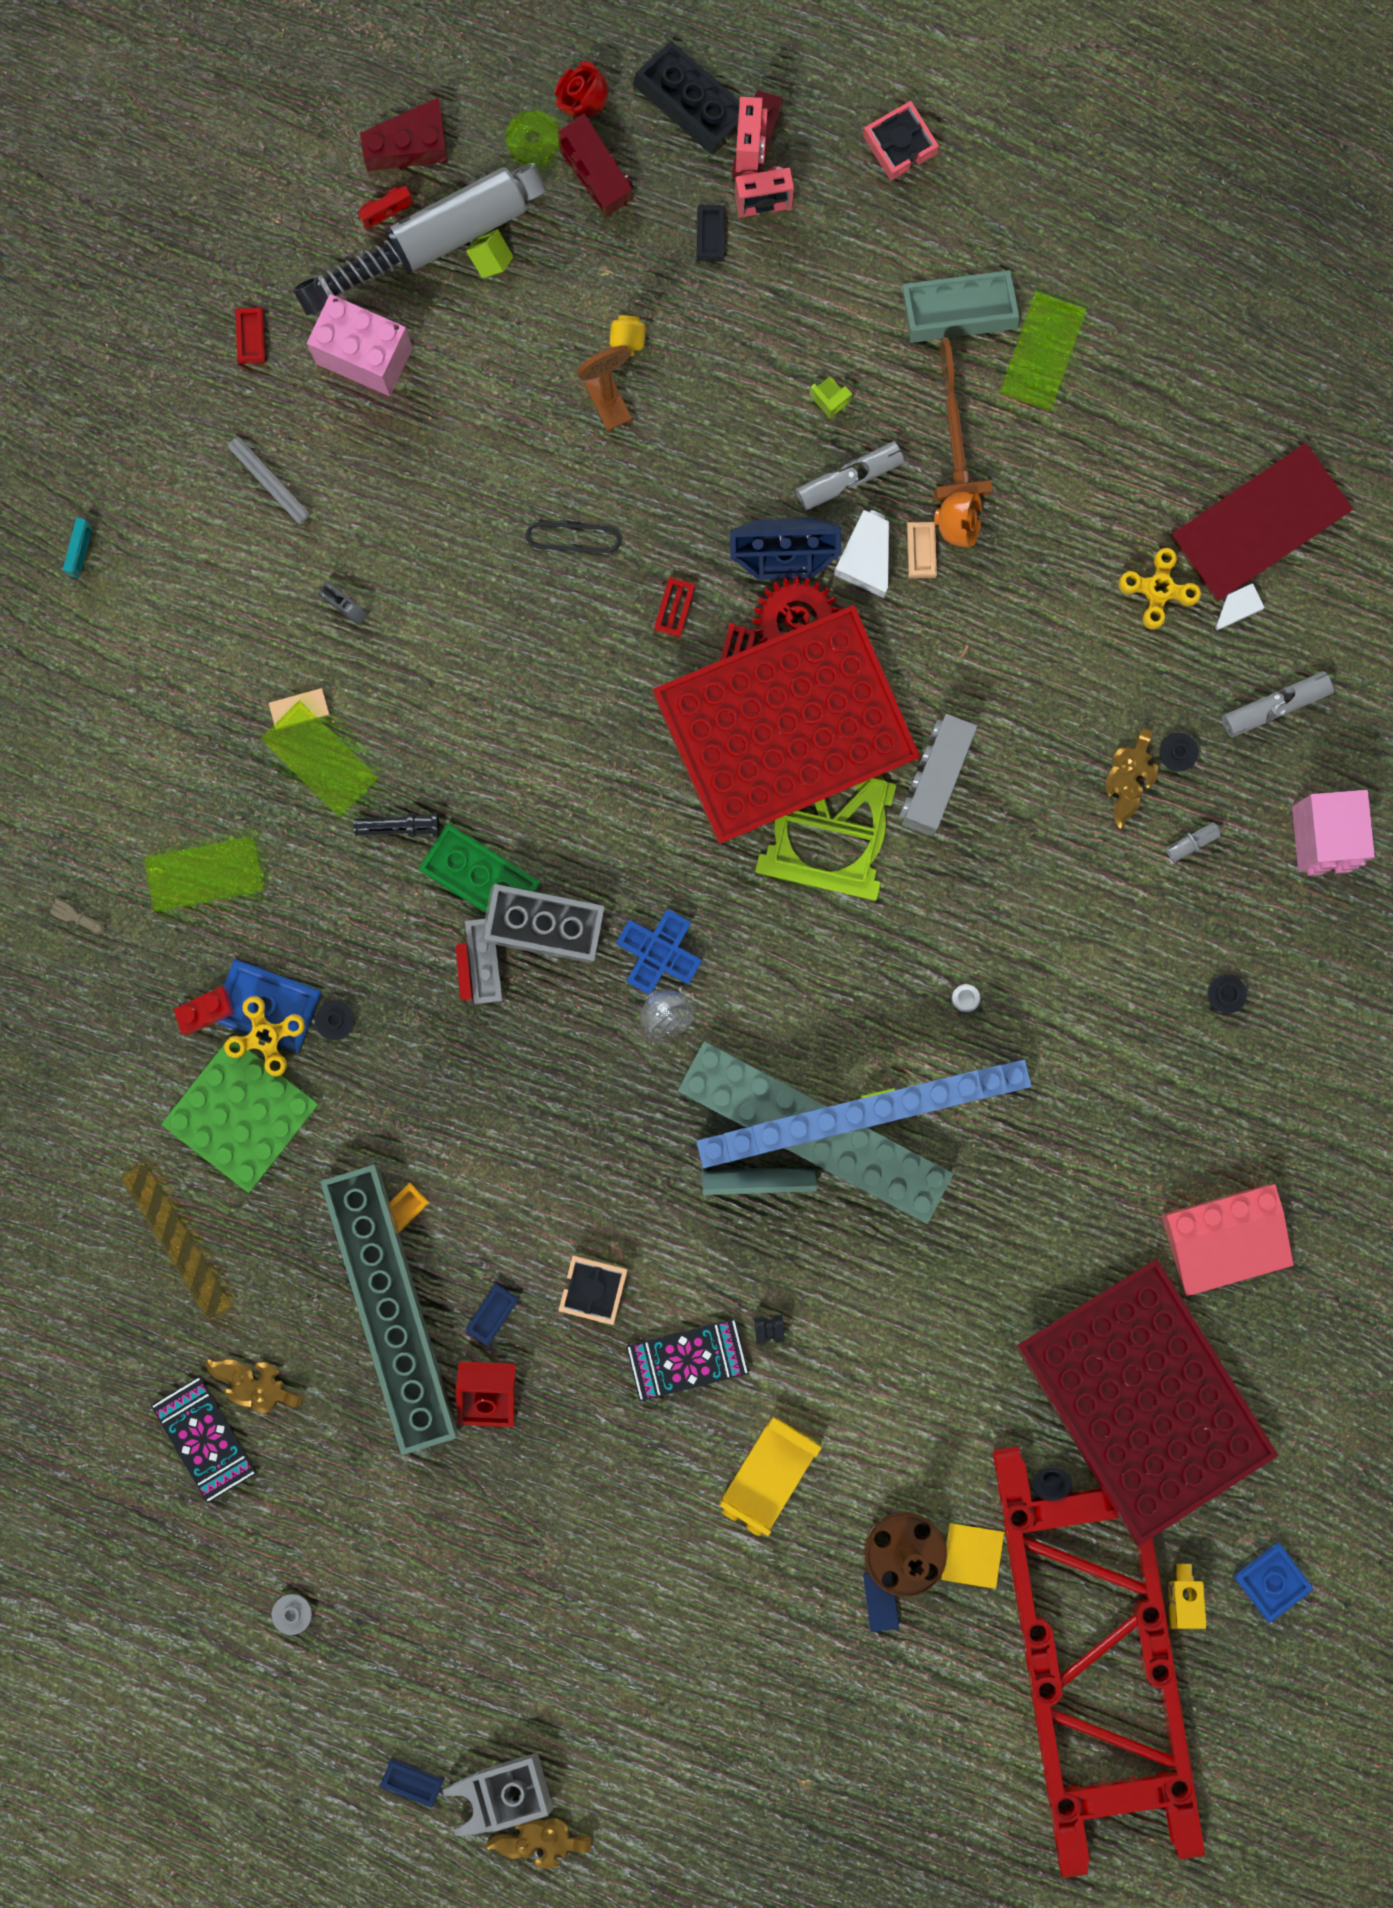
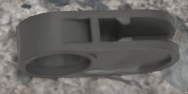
[317,582,368,626]

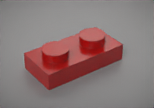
[358,185,414,230]
[173,986,235,1036]

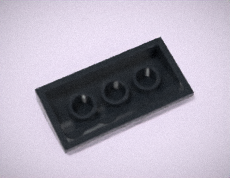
[633,41,740,156]

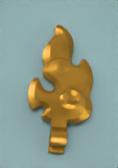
[1106,728,1158,829]
[206,1359,304,1414]
[486,1818,591,1869]

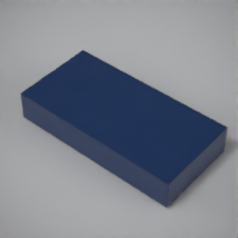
[465,1283,520,1346]
[863,1571,899,1632]
[380,1758,444,1808]

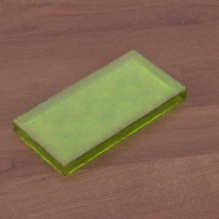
[999,291,1087,412]
[260,700,379,818]
[144,836,265,913]

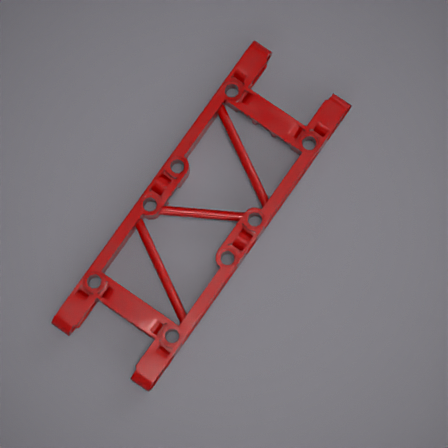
[993,1446,1205,1878]

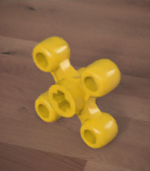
[1118,548,1201,630]
[224,996,306,1076]

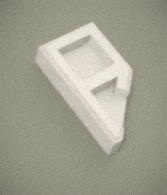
[1215,583,1264,631]

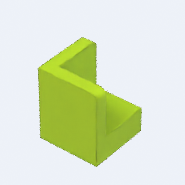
[466,229,513,278]
[809,377,852,419]

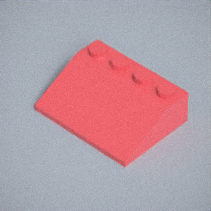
[1161,1184,1294,1296]

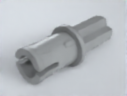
[1165,823,1221,863]

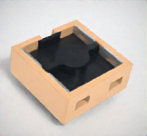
[559,1255,628,1325]

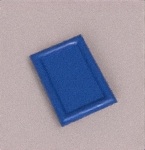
[216,959,322,1053]

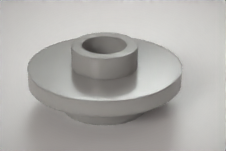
[272,1594,312,1635]

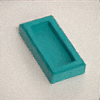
[63,517,92,579]

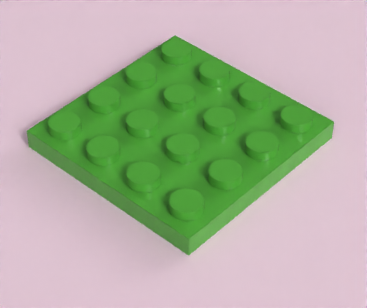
[161,1036,320,1193]

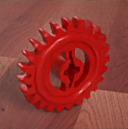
[752,576,841,645]

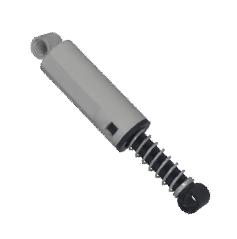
[293,163,547,315]

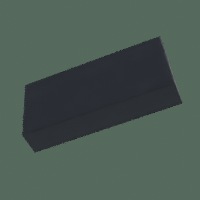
[696,205,725,262]

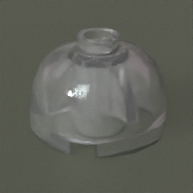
[639,990,696,1043]

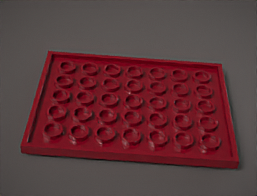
[1015,1259,1279,1546]

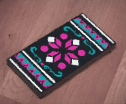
[626,1318,749,1401]
[150,1375,258,1503]

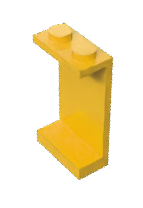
[719,1415,822,1537]

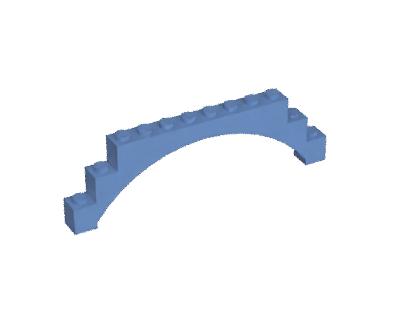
[696,1059,1032,1168]

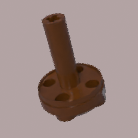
[863,1512,947,1597]

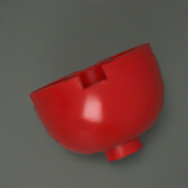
[554,62,609,119]

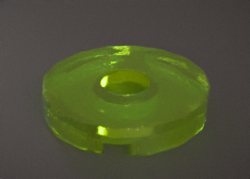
[506,110,559,166]

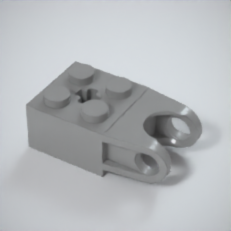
[442,1753,553,1836]

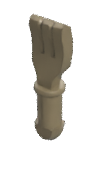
[50,898,105,934]

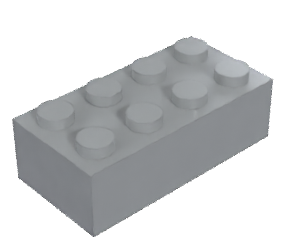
[899,714,977,837]
[481,884,604,963]

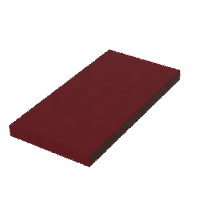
[1170,443,1353,603]

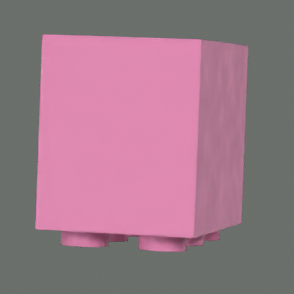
[307,294,413,396]
[1292,790,1375,876]

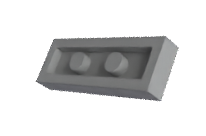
[465,919,503,1005]

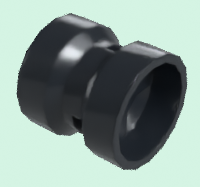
[754,1315,785,1345]

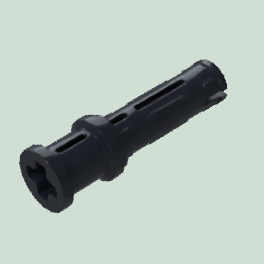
[354,812,440,838]

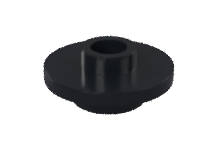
[1159,733,1199,772]
[1207,975,1247,1014]
[315,1001,354,1040]
[1032,1468,1072,1501]

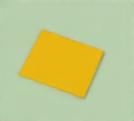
[941,1523,1004,1589]

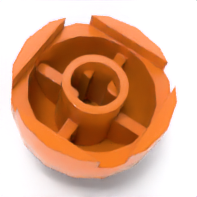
[934,492,982,547]

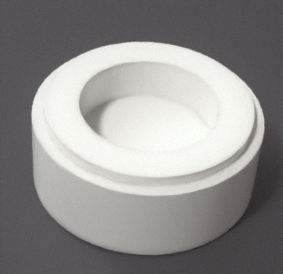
[951,984,980,1013]

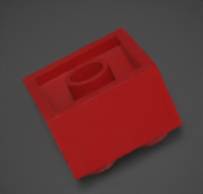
[456,1361,516,1427]

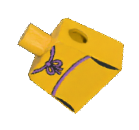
[1168,1564,1206,1629]

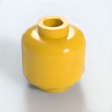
[609,315,646,356]

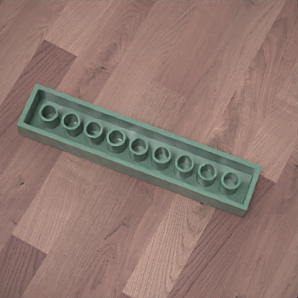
[678,1041,953,1224]
[320,1164,459,1455]

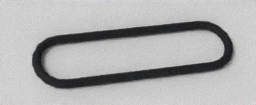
[526,522,621,553]

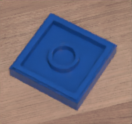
[1233,1542,1314,1624]

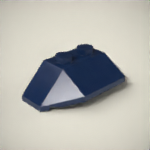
[730,518,841,580]

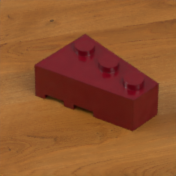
[360,97,448,172]
[557,114,634,217]

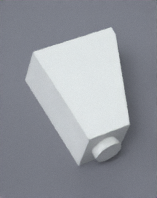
[834,510,889,598]

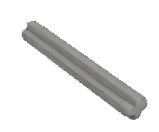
[228,437,310,524]

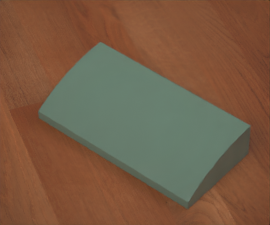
[902,270,1019,343]
[702,1166,817,1195]

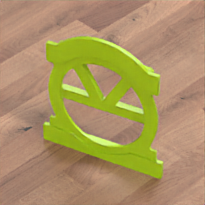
[755,775,896,901]

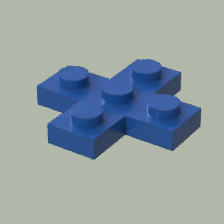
[616,909,702,996]

